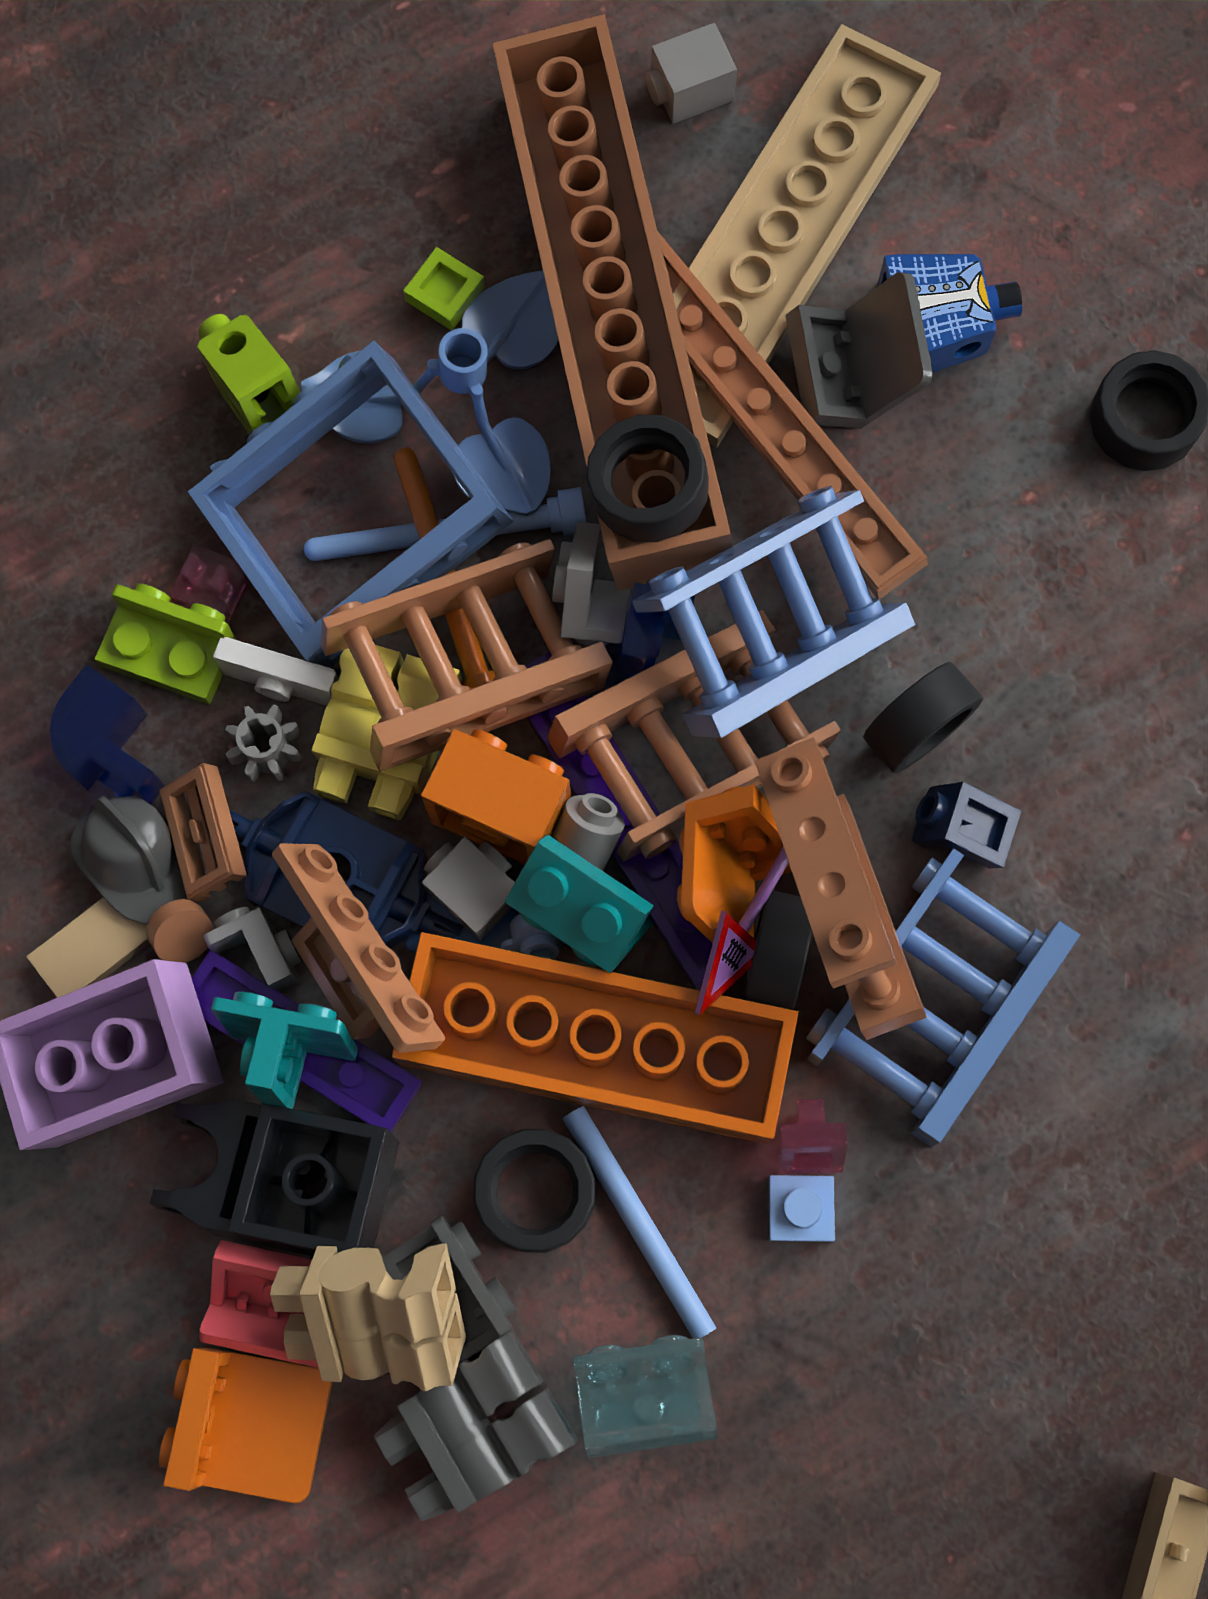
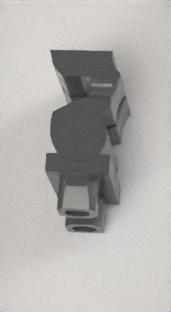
[374,1330,578,1521]

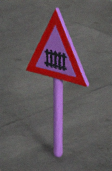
[695,847,789,1016]

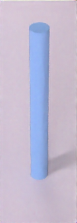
[563,1106,716,1341]

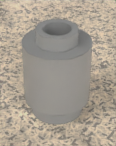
[551,793,625,871]

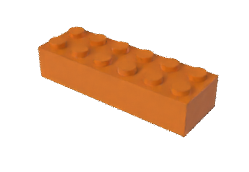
[392,932,799,1145]

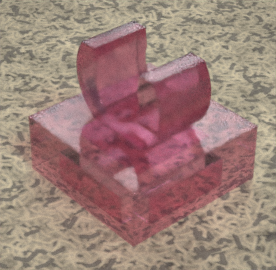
[169,544,249,624]
[778,1099,848,1174]

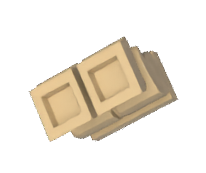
[270,1243,466,1391]

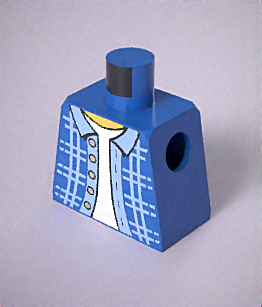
[878,254,1022,373]

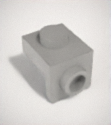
[203,907,303,993]

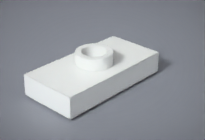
[213,637,339,706]

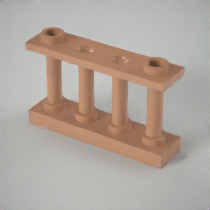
[321,539,613,772]
[547,610,841,862]
[754,737,927,1040]

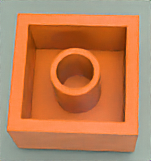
[421,728,571,866]

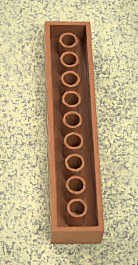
[493,14,733,591]

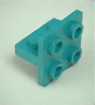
[211,992,358,1109]

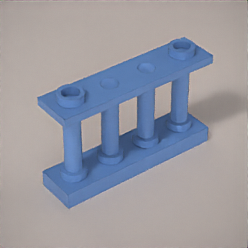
[632,486,915,738]
[806,848,1080,1148]

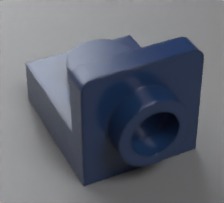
[912,782,1021,869]

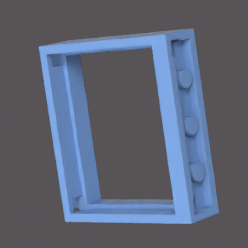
[188,341,514,668]

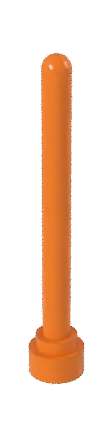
[394,447,496,690]

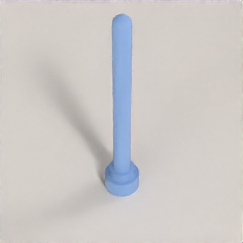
[304,487,586,561]

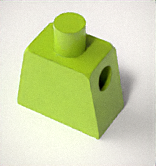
[196,314,300,435]

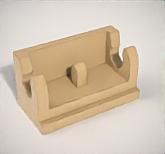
[1122,1472,1208,1599]

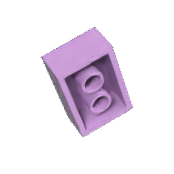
[0,959,224,1150]

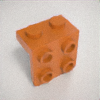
[677,784,792,943]
[159,1347,332,1503]

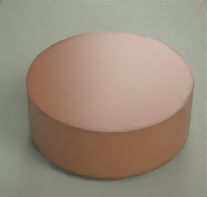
[146,899,213,963]

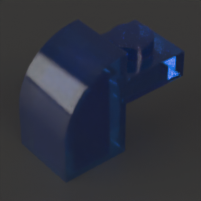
[50,664,165,804]

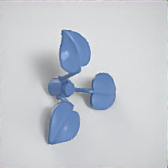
[301,271,558,516]

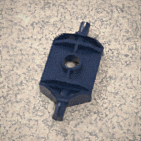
[229,791,463,949]

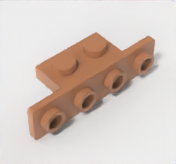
[272,843,445,1053]

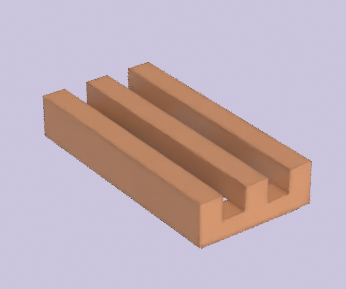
[159,763,247,902]

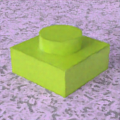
[403,247,485,331]

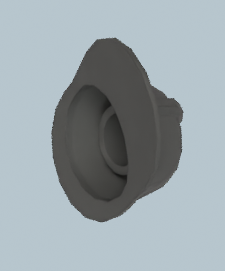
[71,795,196,925]

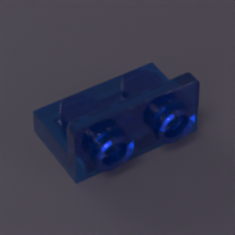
[613,580,695,686]

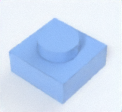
[768,1175,835,1242]

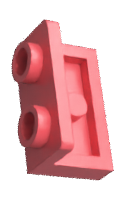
[199,1240,318,1368]

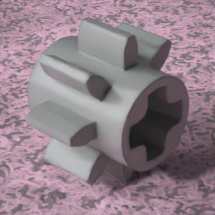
[225,705,302,782]

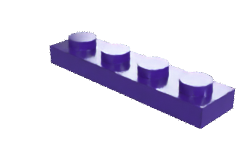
[192,949,423,1133]

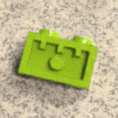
[95,583,237,705]

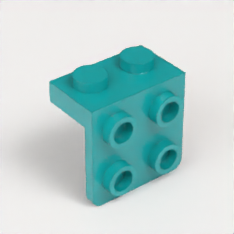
[504,834,654,973]

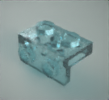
[573,1335,718,1459]

